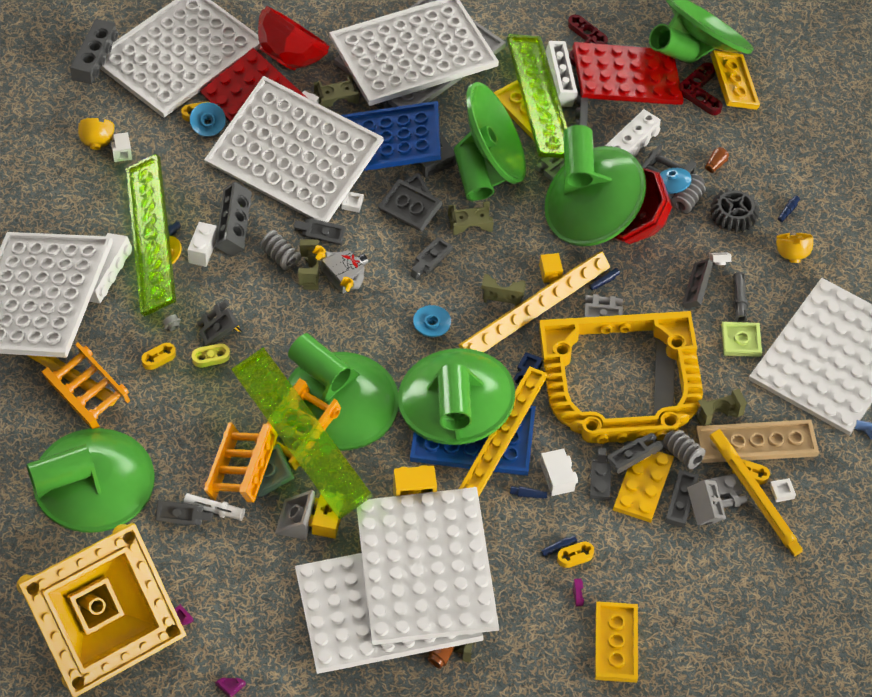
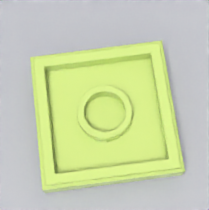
[721,322,762,357]

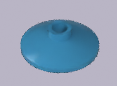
[190,102,226,137]
[660,168,692,194]
[413,305,451,337]

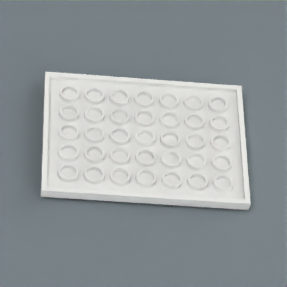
[100,0,261,118]
[329,0,499,106]
[204,76,384,222]
[0,232,113,358]
[748,278,872,436]
[356,487,499,645]
[295,553,483,674]

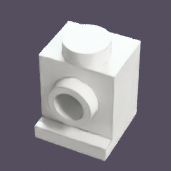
[111,132,132,162]

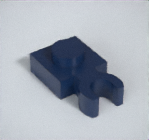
[514,352,544,383]

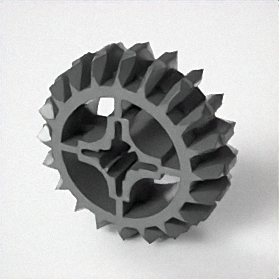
[710,188,760,233]

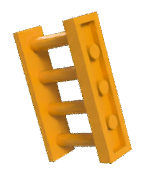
[41,342,130,429]
[254,378,341,471]
[204,422,278,503]

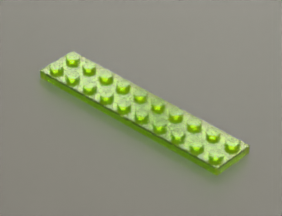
[507,34,567,158]
[126,154,176,316]
[231,347,373,519]

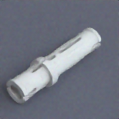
[183,493,245,521]

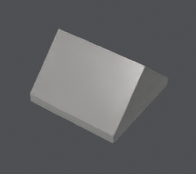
[275,490,315,540]

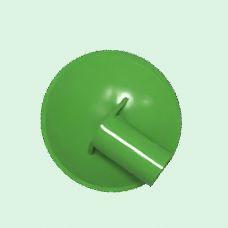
[649,0,754,64]
[454,82,526,201]
[545,125,646,246]
[282,333,399,451]
[398,348,515,445]
[26,428,155,533]

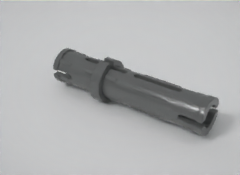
[733,272,748,322]

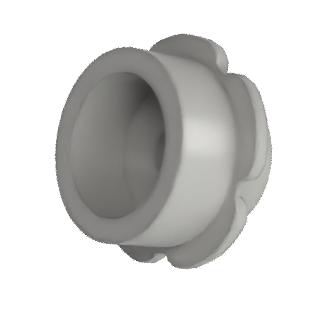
[163,314,181,331]

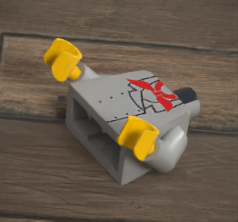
[312,245,368,294]

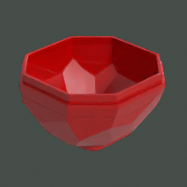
[258,6,330,71]
[612,168,672,244]

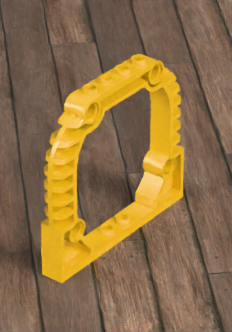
[539,311,703,444]

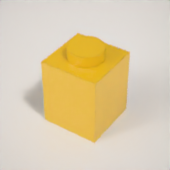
[539,253,563,283]

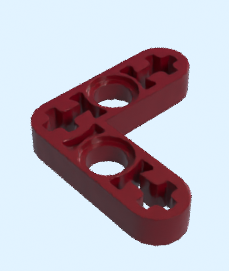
[568,14,608,66]
[679,62,723,115]

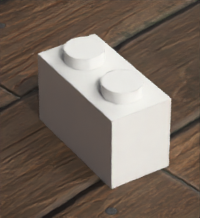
[188,222,217,267]
[540,449,578,496]

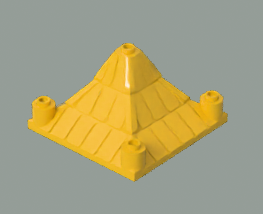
[17,522,187,697]

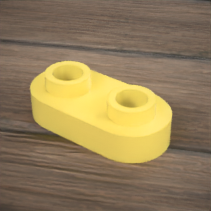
[192,343,230,368]

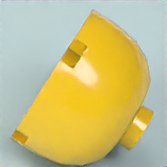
[78,118,115,150]
[776,233,813,263]

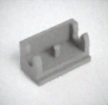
[687,480,726,526]

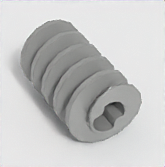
[671,174,706,213]
[261,230,301,270]
[662,430,706,469]

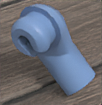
[855,420,872,439]

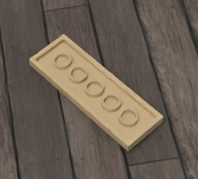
[695,420,819,463]

